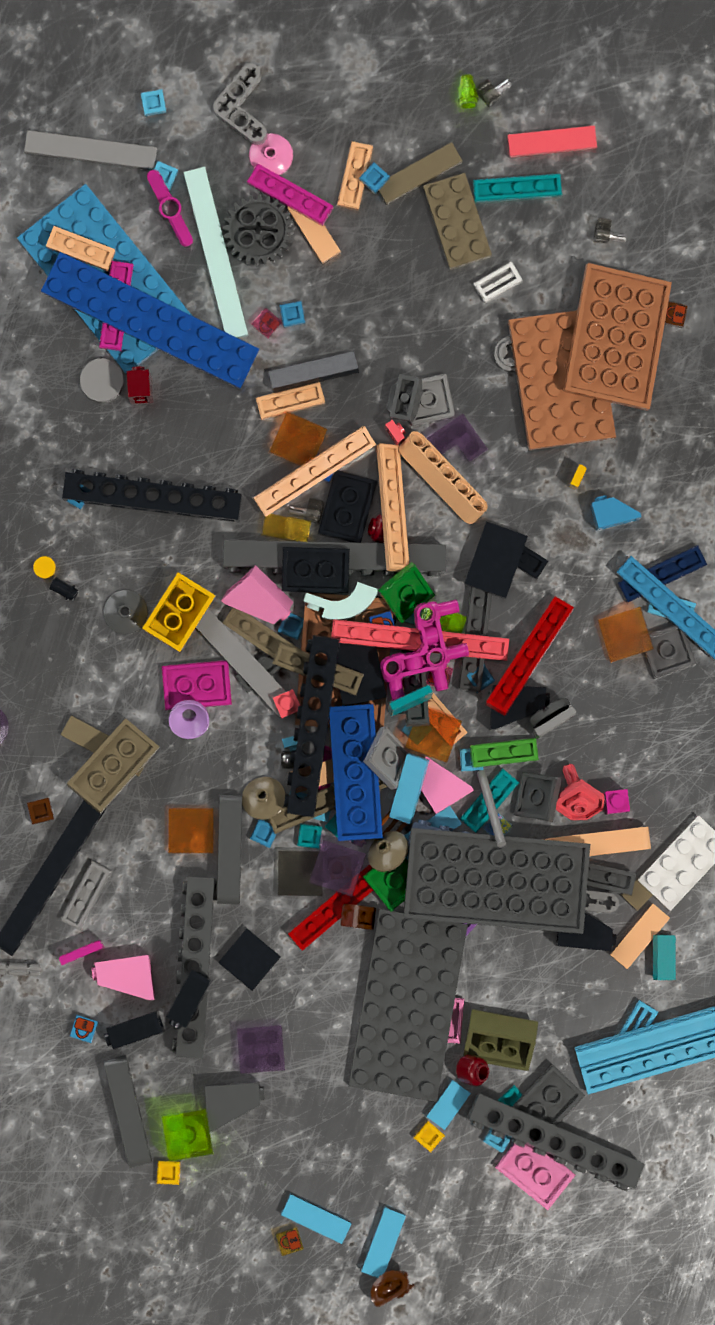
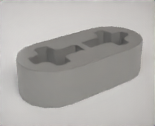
[585,890,619,913]

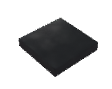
[218,928,281,991]

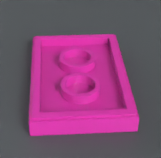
[162,660,232,710]

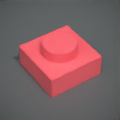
[385,420,406,445]
[273,689,300,719]

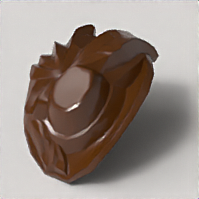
[371,1270,414,1307]

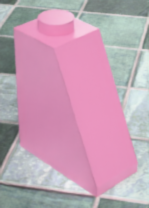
[221,565,293,624]
[420,756,474,815]
[92,955,155,1000]

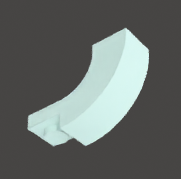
[304,582,378,620]

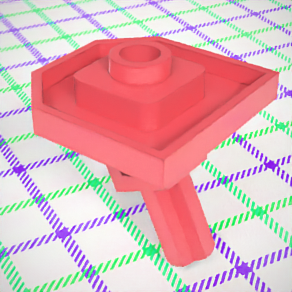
[555,764,604,820]

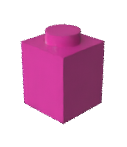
[603,789,630,815]

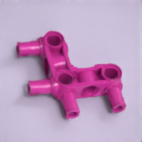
[380,600,469,701]

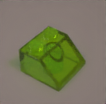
[161,1109,213,1162]

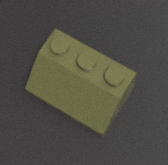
[463,1009,538,1071]

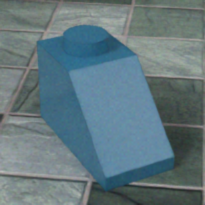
[590,495,641,531]

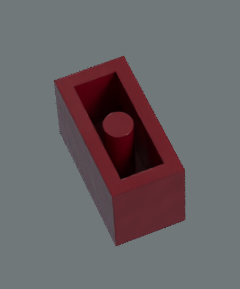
[127,366,153,405]

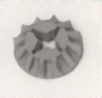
[494,337,516,372]

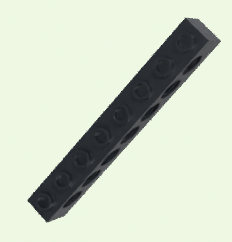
[62,469,242,523]
[284,635,340,817]

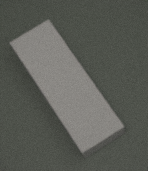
[60,861,112,931]

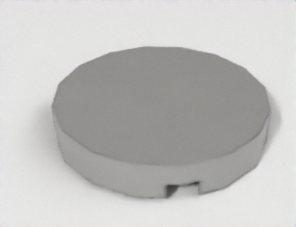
[80,359,124,403]

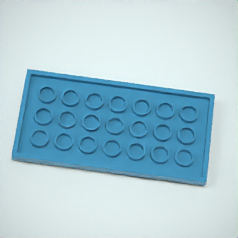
[17,184,192,375]

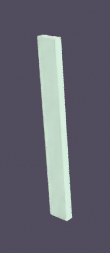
[184,167,248,338]

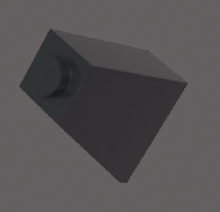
[490,685,550,731]
[556,913,617,951]
[166,969,213,1029]
[104,1010,165,1050]

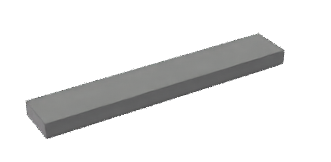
[24,130,158,170]
[196,608,286,718]

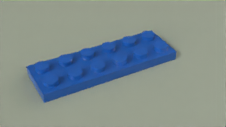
[329,704,383,841]

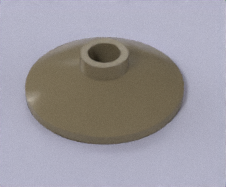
[242,777,286,820]
[368,831,409,872]

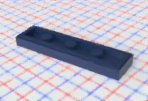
[618,545,707,603]

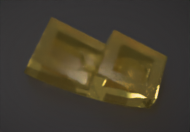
[261,514,311,542]

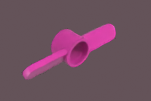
[147,170,193,247]

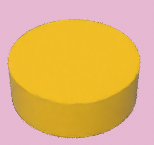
[33,556,56,579]

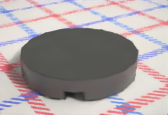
[529,698,571,728]

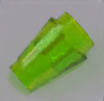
[457,74,479,109]

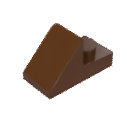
[340,904,376,930]

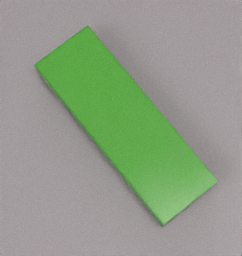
[470,738,539,768]

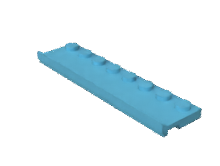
[574,1006,715,1095]

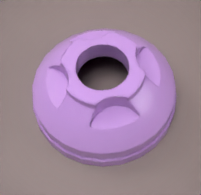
[169,700,209,739]

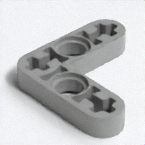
[213,64,268,145]

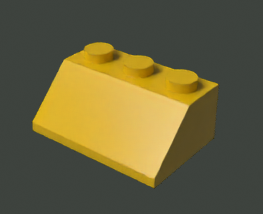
[142,572,216,652]

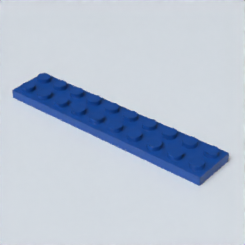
[41,252,259,389]

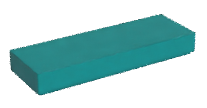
[460,768,520,833]

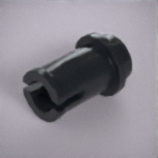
[49,577,79,602]

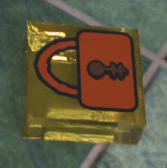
[276,1227,304,1256]

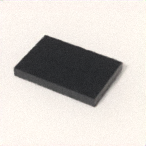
[318,470,378,543]
[464,521,528,599]
[282,547,350,593]
[337,643,387,706]

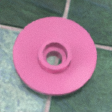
[249,134,293,175]

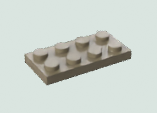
[423,173,492,270]
[67,718,160,814]

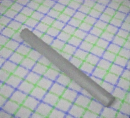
[477,770,506,847]

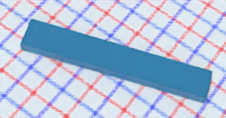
[616,556,715,660]

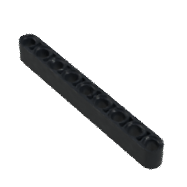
[0,800,109,956]

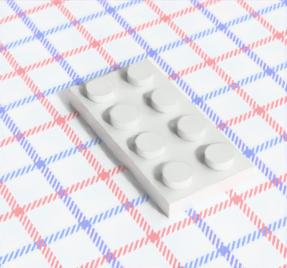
[638,816,715,911]

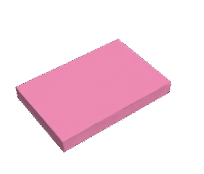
[495,1137,575,1210]

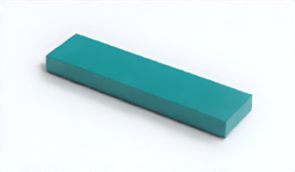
[473,174,562,203]

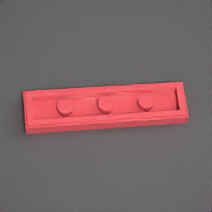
[507,126,597,158]

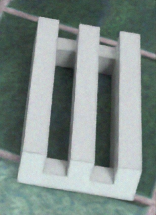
[474,262,523,304]

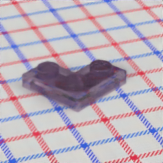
[427,414,488,463]

